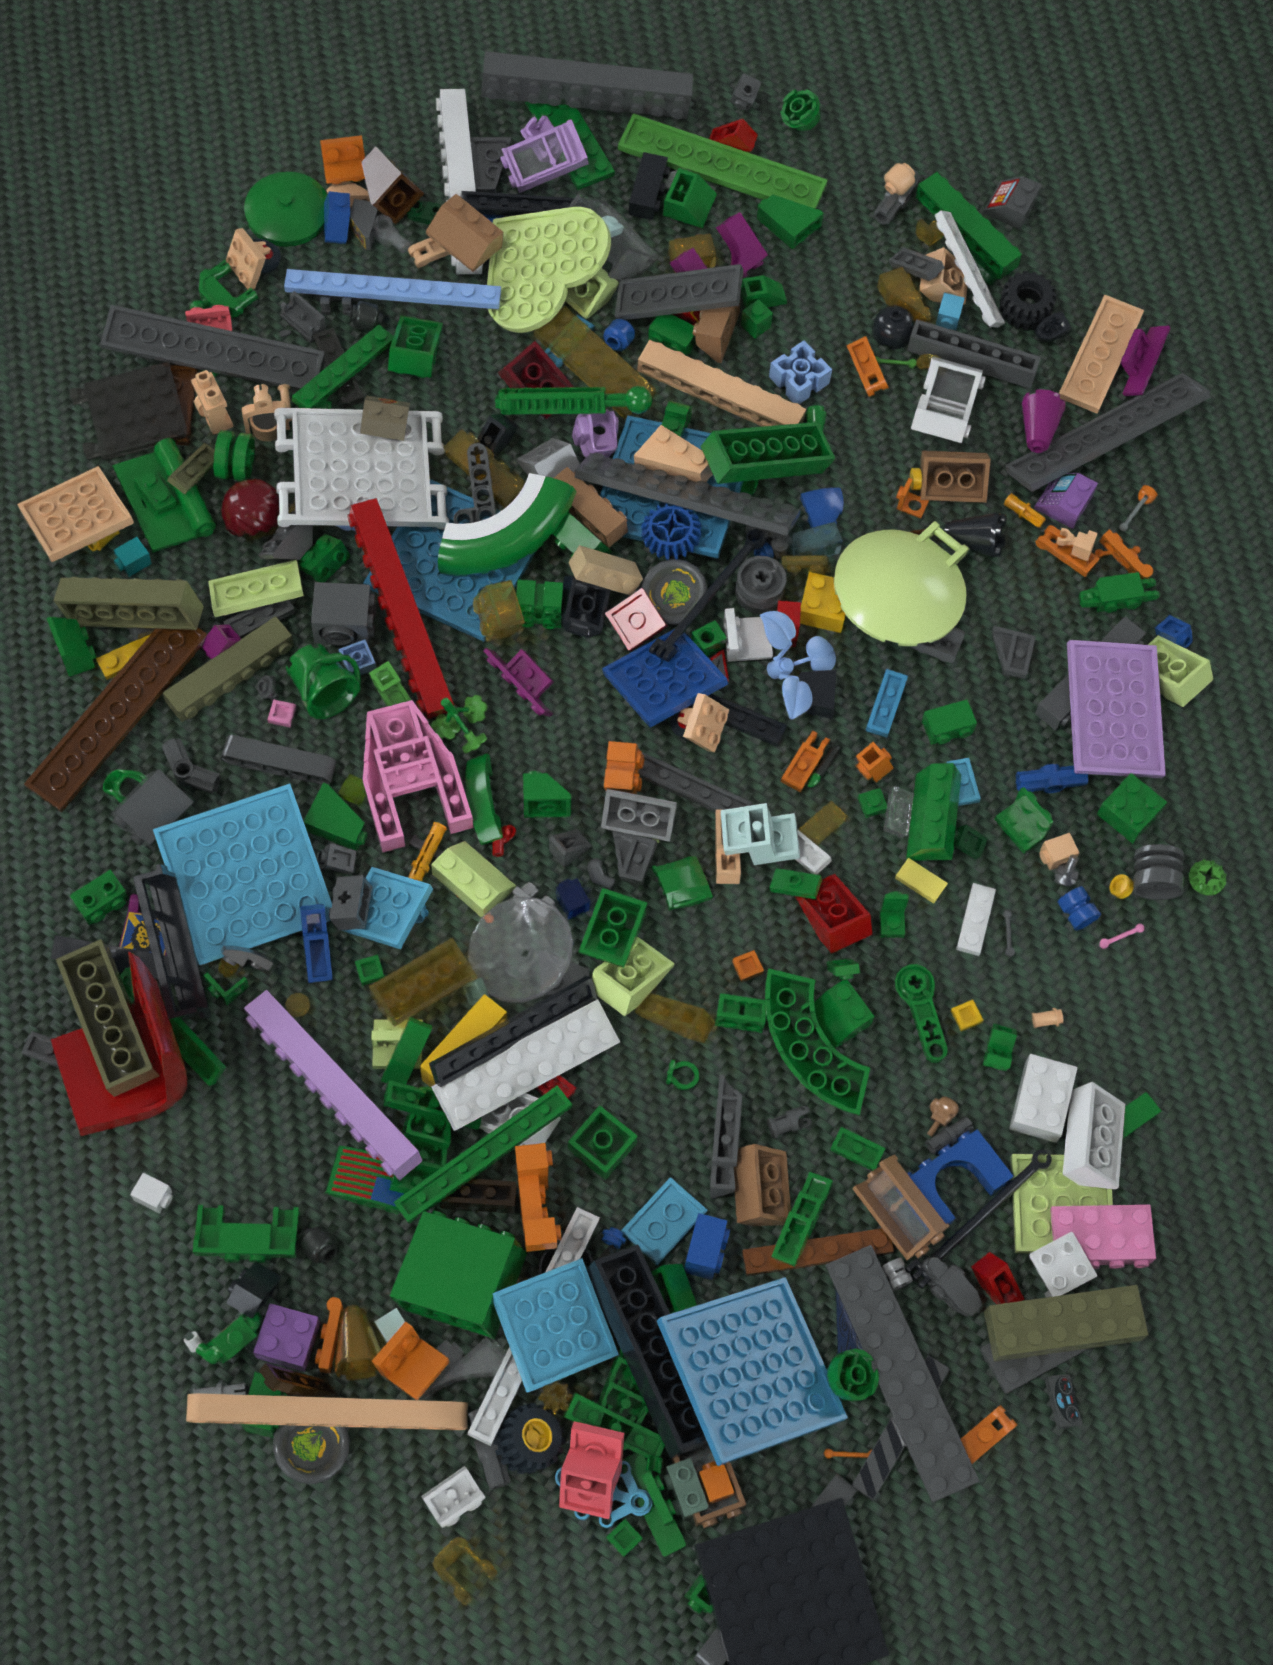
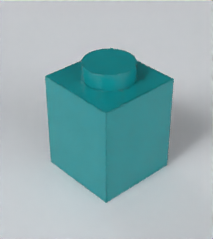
[114,537,152,577]

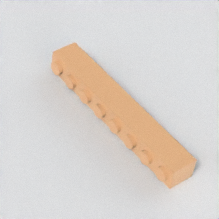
[637,340,806,427]

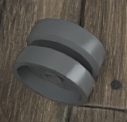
[735,556,786,614]

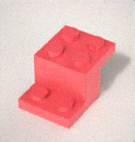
[559,1421,624,1519]

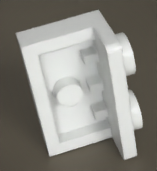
[421,1466,486,1528]

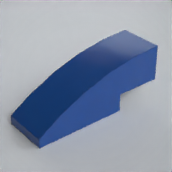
[299,904,332,983]

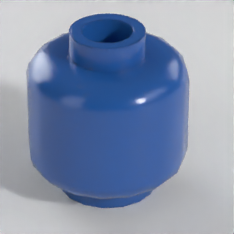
[603,319,635,351]

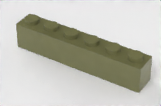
[163,616,294,722]

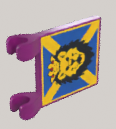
[119,894,167,956]

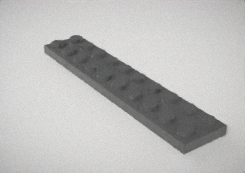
[100,305,325,391]
[1005,373,1210,492]
[575,453,800,536]
[825,1245,980,1503]

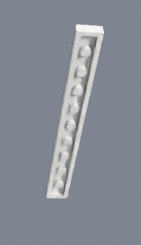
[467,1207,600,1446]

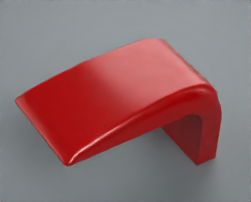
[51,952,187,1136]

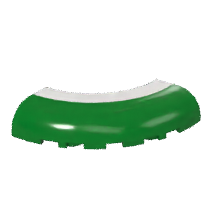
[438,473,576,576]

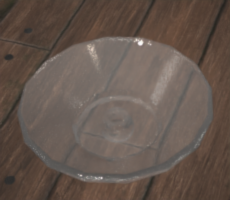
[468,897,574,1003]

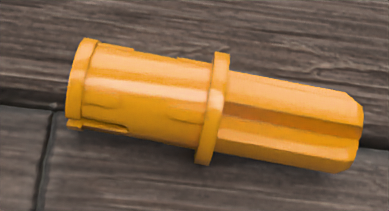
[1003,493,1046,528]

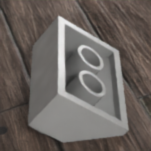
[601,789,677,842]

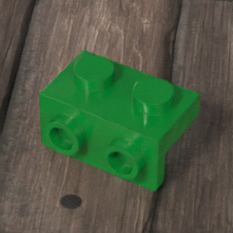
[297,534,350,583]

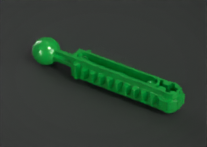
[494,386,652,415]

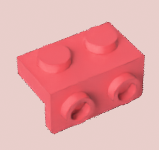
[185,305,233,331]

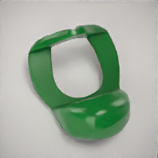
[103,769,146,803]

